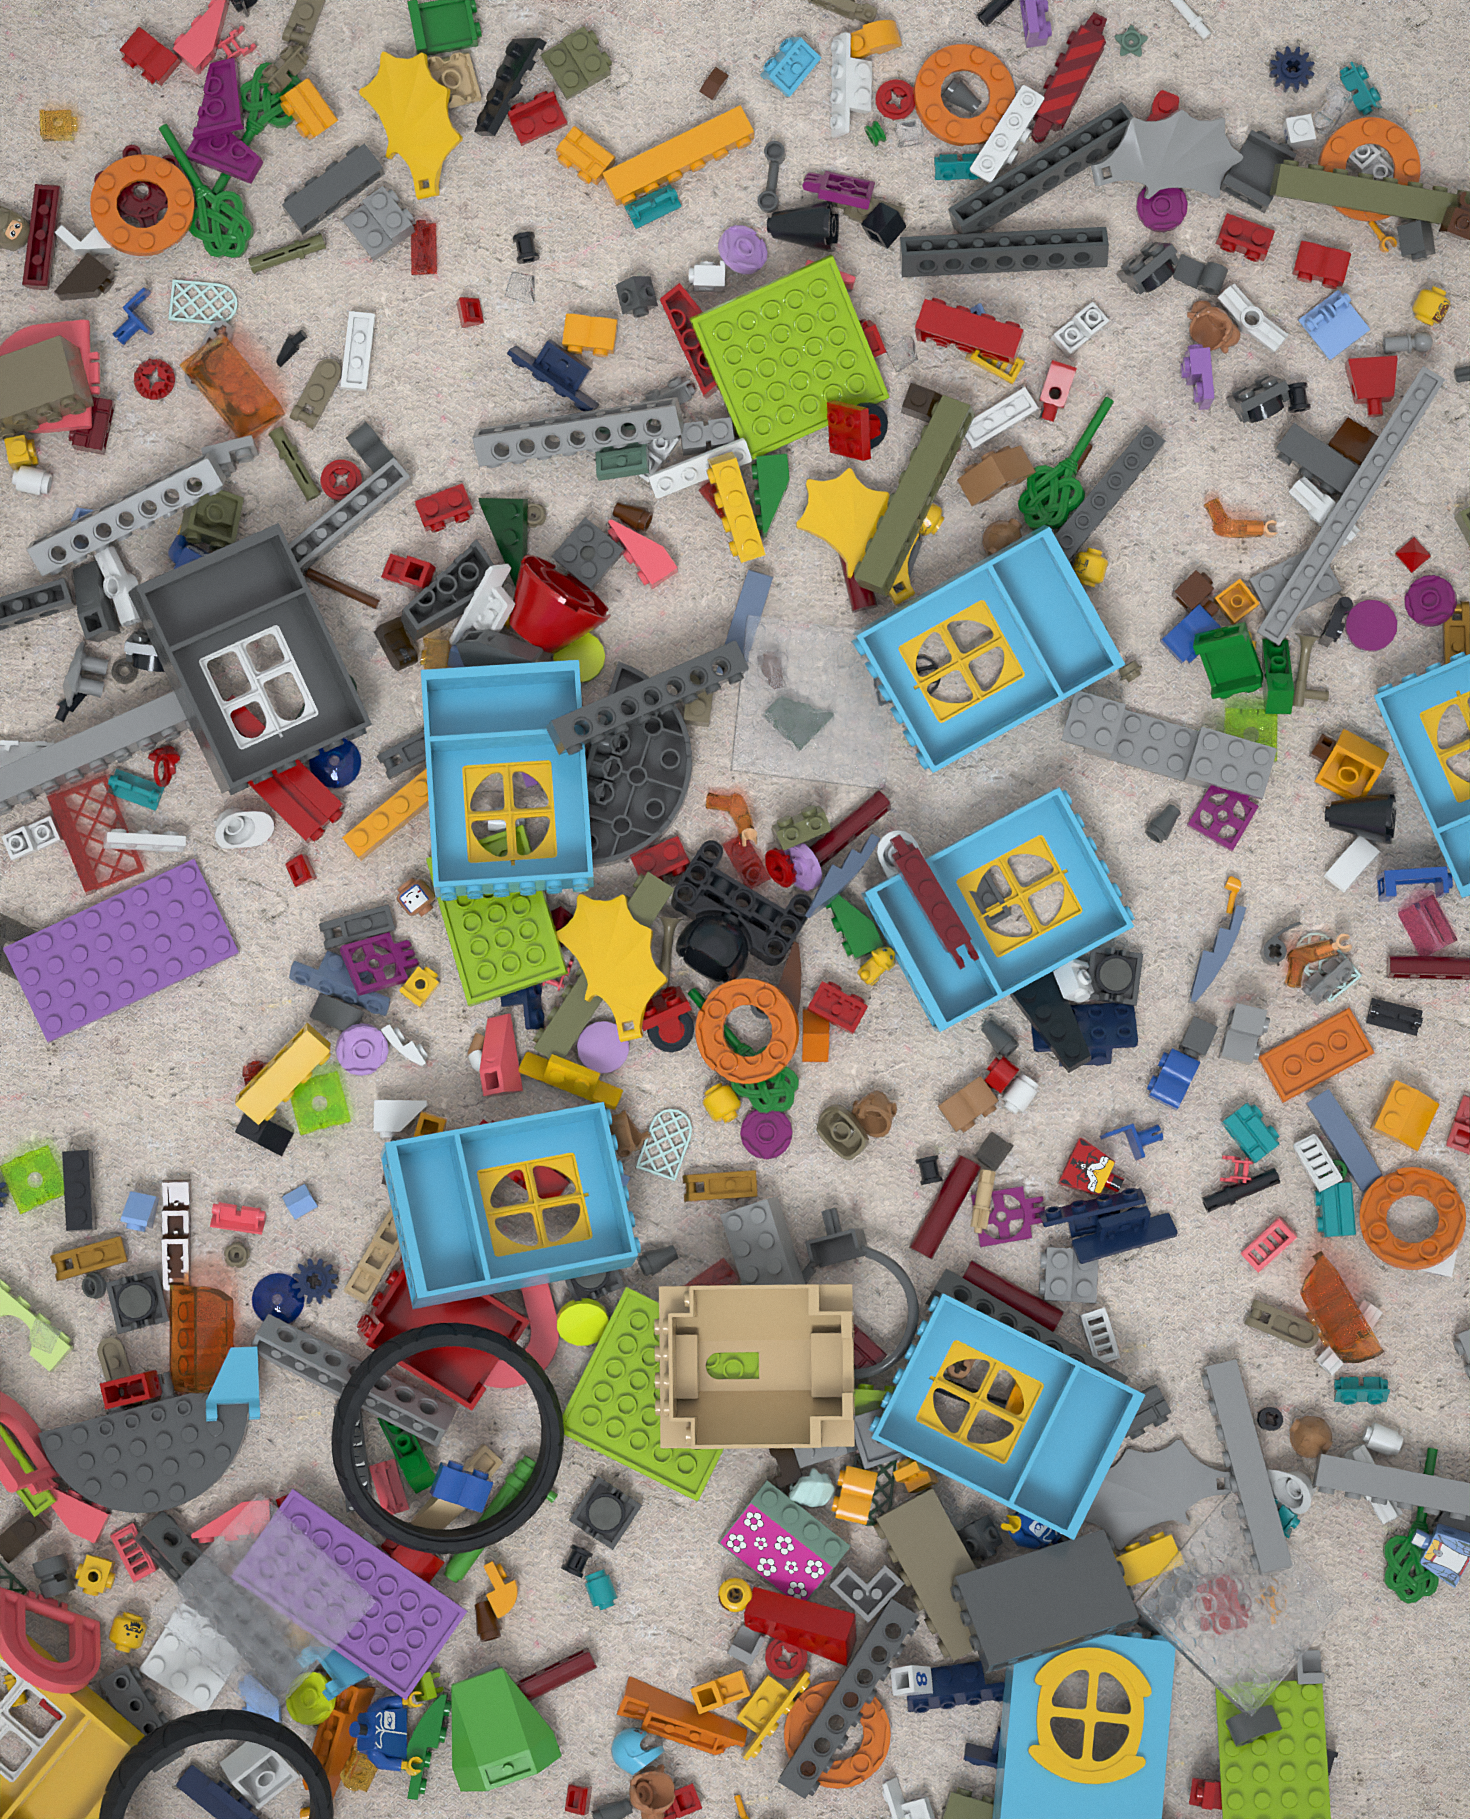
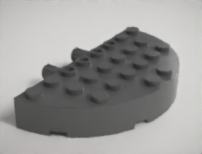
[584,661,692,868]
[38,1371,249,1513]

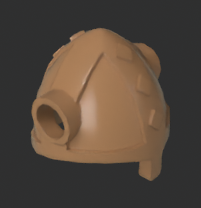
[982,518,1022,556]
[851,1090,897,1138]
[609,1109,651,1157]
[1289,1416,1333,1458]

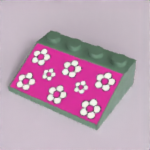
[718,1480,851,1601]

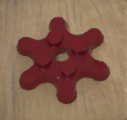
[94,145,179,228]

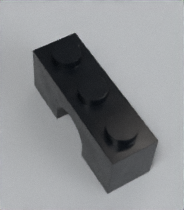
[62,1150,97,1232]

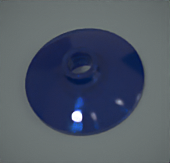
[309,738,361,788]
[252,1273,305,1324]

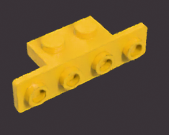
[518,1052,623,1110]
[736,1669,811,1761]

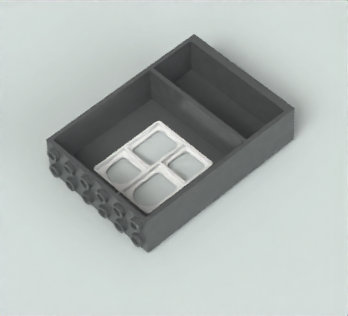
[128,523,372,795]

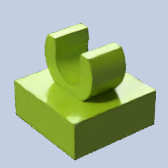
[413,1671,444,1702]

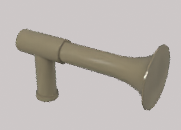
[1293,633,1329,707]
[657,916,684,989]

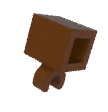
[1438,191,1470,240]
[1172,570,1219,617]

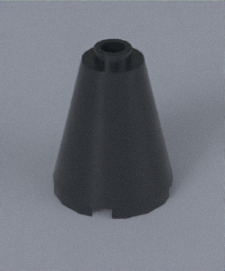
[767,200,839,252]
[1325,792,1396,844]

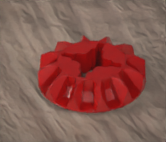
[875,79,916,121]
[134,359,175,400]
[320,460,362,501]
[765,847,797,888]
[765,1639,808,1679]

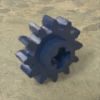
[1269,46,1315,93]
[292,1258,339,1304]

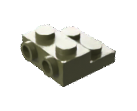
[540,26,612,100]
[179,481,244,551]
[771,805,832,851]

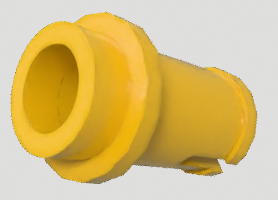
[3,1673,28,1707]

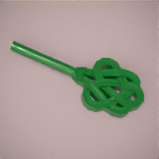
[212,62,302,195]
[159,124,254,259]
[1018,397,1114,531]
[688,987,799,1114]
[1383,1447,1439,1604]

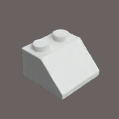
[220,1741,300,1809]

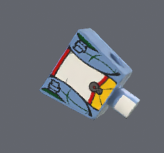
[1411,1524,1470,1588]

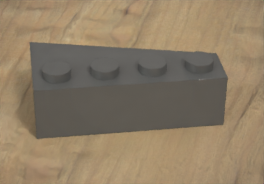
[401,539,505,641]

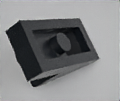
[235,1113,294,1157]

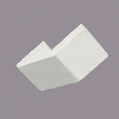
[55,225,117,256]

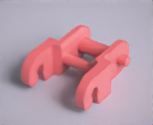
[217,26,257,60]
[542,959,574,991]
[1219,1155,1253,1183]

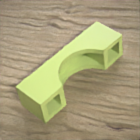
[0,1279,74,1372]

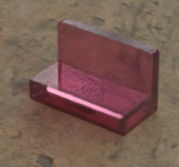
[1398,894,1458,956]

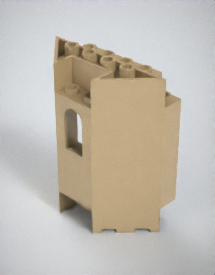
[654,1284,855,1449]

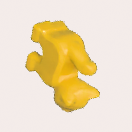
[857,947,895,986]

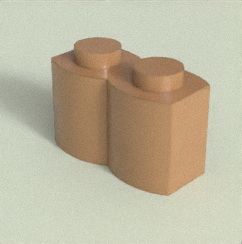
[937,1076,999,1133]

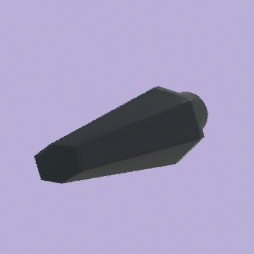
[276,330,308,368]
[55,693,87,723]

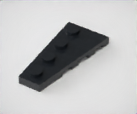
[474,38,547,136]
[1010,970,1091,1073]

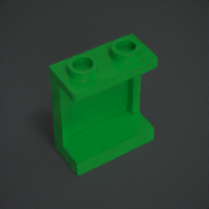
[407,0,482,56]
[1193,622,1264,699]

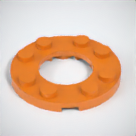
[913,44,1016,146]
[1318,117,1421,222]
[90,154,195,256]
[695,978,799,1084]
[1359,1167,1466,1270]
[784,1680,891,1789]

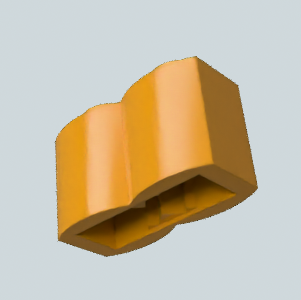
[562,314,618,357]
[831,1465,878,1525]

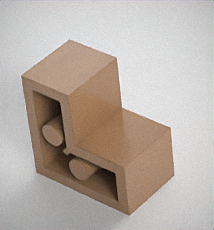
[957,445,1036,506]

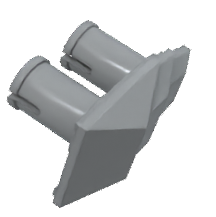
[62,642,109,707]

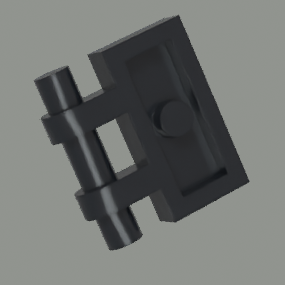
[1318,596,1353,647]

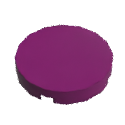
[1136,187,1188,232]
[1404,575,1457,627]
[1345,600,1397,652]
[740,1110,793,1160]

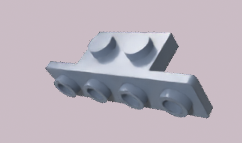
[289,950,391,1016]

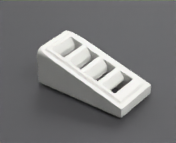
[1293,1134,1343,1192]
[1079,1307,1121,1363]

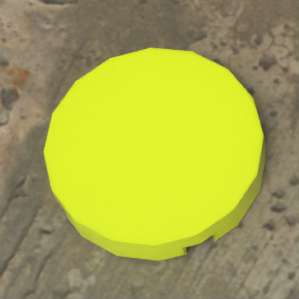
[553,633,605,683]
[557,1298,609,1346]
[286,1671,336,1726]

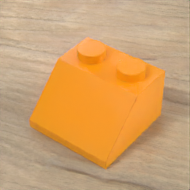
[1314,728,1389,799]
[1370,1080,1440,1152]

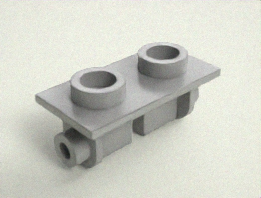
[640,376,695,405]
[1302,953,1355,1006]

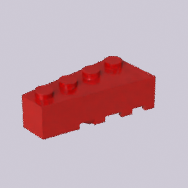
[915,298,1024,365]
[744,1587,857,1667]

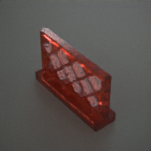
[46,775,145,896]

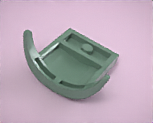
[595,419,652,481]

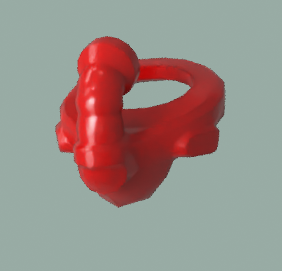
[148,745,180,787]

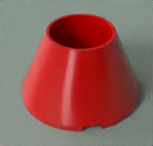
[509,555,611,654]

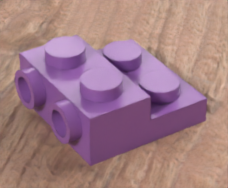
[1019,0,1052,48]
[1180,344,1214,410]

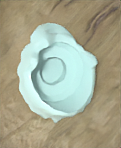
[789,1468,835,1507]

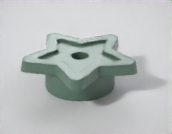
[1115,25,1148,57]

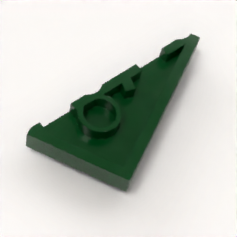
[479,498,528,588]

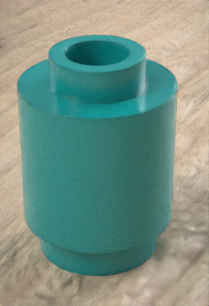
[584,1569,618,1610]

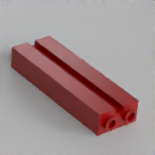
[226,694,345,843]

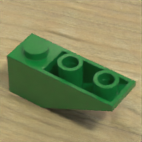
[751,454,790,538]
[1262,639,1294,714]
[825,895,884,961]
[377,1417,436,1494]

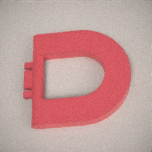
[0,320,100,433]
[483,1283,559,1388]
[0,1391,60,1495]
[0,1587,101,1694]

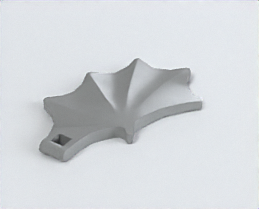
[1091,109,1243,199]
[1084,1439,1236,1550]

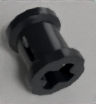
[512,232,540,264]
[1287,382,1311,413]
[915,1155,943,1185]
[1257,1407,1283,1431]
[561,1544,593,1578]

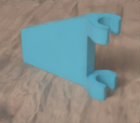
[206,1347,260,1422]
[298,1645,370,1701]

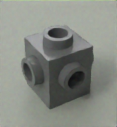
[615,276,658,318]
[957,1515,1004,1560]

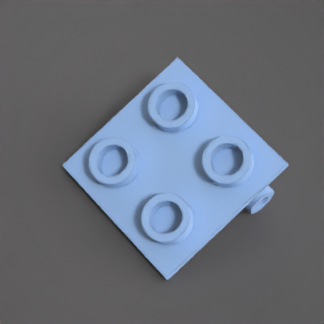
[1298,289,1371,360]

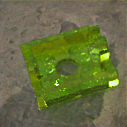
[1224,708,1278,762]
[290,1071,352,1136]
[0,1145,64,1215]

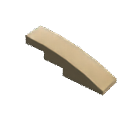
[344,1209,400,1305]

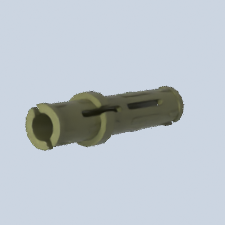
[248,233,326,274]
[269,426,321,502]

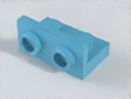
[760,37,822,97]

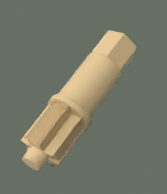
[970,1169,996,1234]

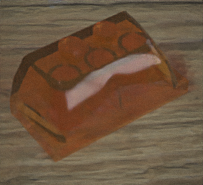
[179,333,285,439]
[1300,1251,1385,1363]
[169,1284,235,1394]

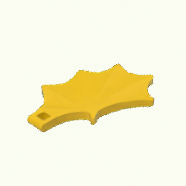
[359,51,463,200]
[796,468,919,605]
[556,894,668,1042]

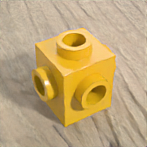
[75,1554,116,1596]

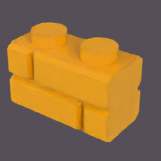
[279,78,338,140]
[556,126,616,186]

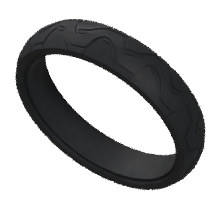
[331,1323,564,1554]
[99,1709,334,1819]

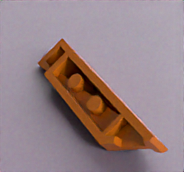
[617,1677,747,1755]
[302,1683,376,1799]

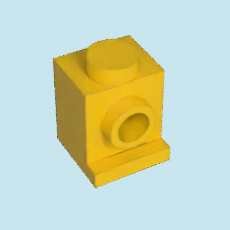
[4,435,39,470]
[399,966,440,1008]

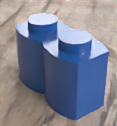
[1160,604,1221,664]
[1146,1048,1200,1111]
[430,1460,494,1513]

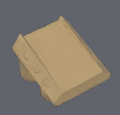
[427,52,482,109]

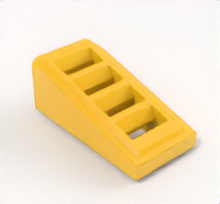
[965,350,1025,384]

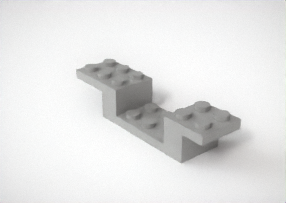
[1061,691,1277,800]

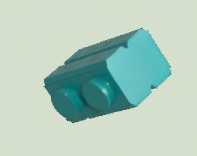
[1221,1102,1280,1164]
[1314,1182,1356,1238]

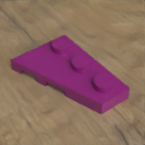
[192,58,244,140]
[185,132,264,184]

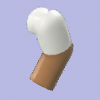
[467,1033,485,1071]

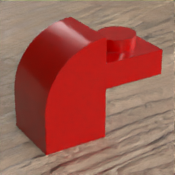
[381,553,436,593]
[380,1538,445,1583]
[1189,1778,1222,1810]

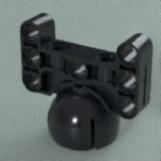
[671,840,812,983]

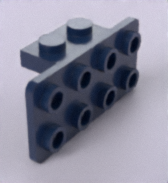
[1031,1003,1138,1067]

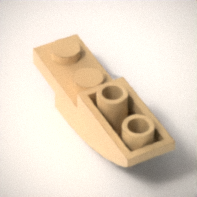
[409,1444,503,1529]

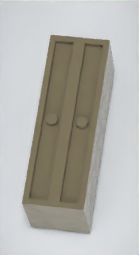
[0,335,94,440]
[873,1487,977,1662]

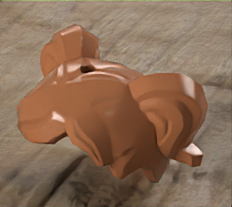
[1187,300,1240,354]
[629,1764,675,1819]

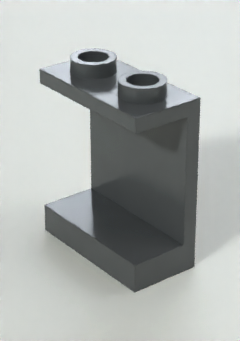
[1220,130,1297,214]

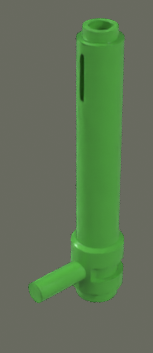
[444,1455,558,1583]

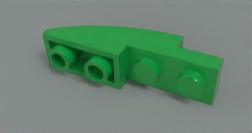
[401,1693,451,1800]

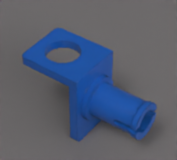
[112,287,154,345]
[1100,1124,1163,1161]

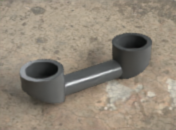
[757,141,786,213]

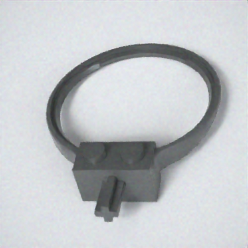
[802,1208,919,1379]

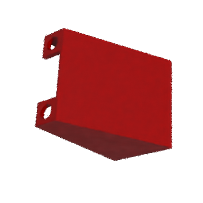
[357,1256,530,1411]

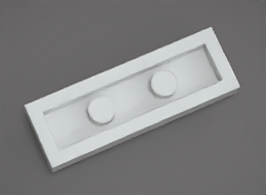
[340,311,376,392]
[964,387,1039,450]
[104,829,186,852]

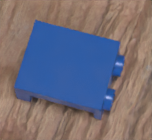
[1377,866,1453,902]

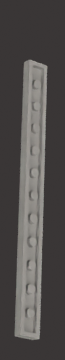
[1257,366,1445,646]

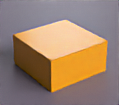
[1213,579,1260,625]

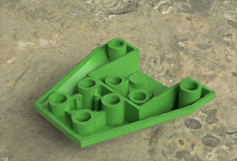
[451,1666,562,1792]

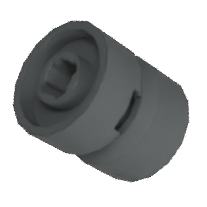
[32,1553,76,1599]

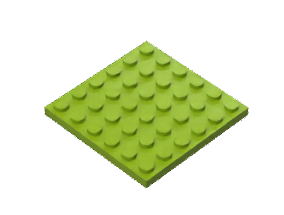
[689,255,890,460]
[562,1287,759,1502]

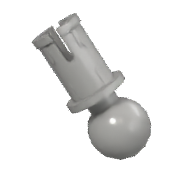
[1383,332,1433,354]

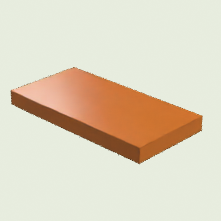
[1258,1007,1375,1103]

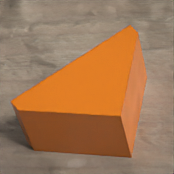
[802,1009,829,1062]

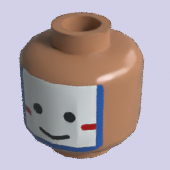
[397,877,435,917]

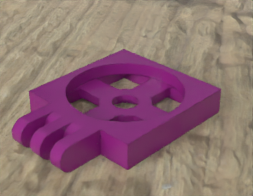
[802,171,875,210]
[1187,785,1259,852]
[340,932,419,996]
[971,1186,1045,1247]

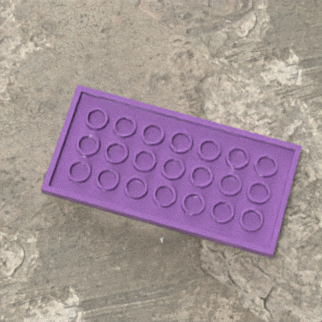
[3,859,239,1043]
[231,1488,468,1700]

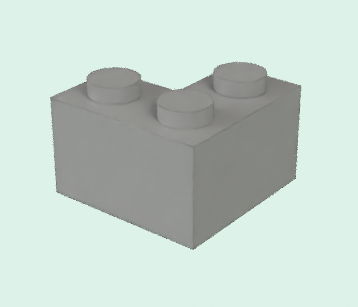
[1219,1003,1270,1065]
[829,1564,905,1623]

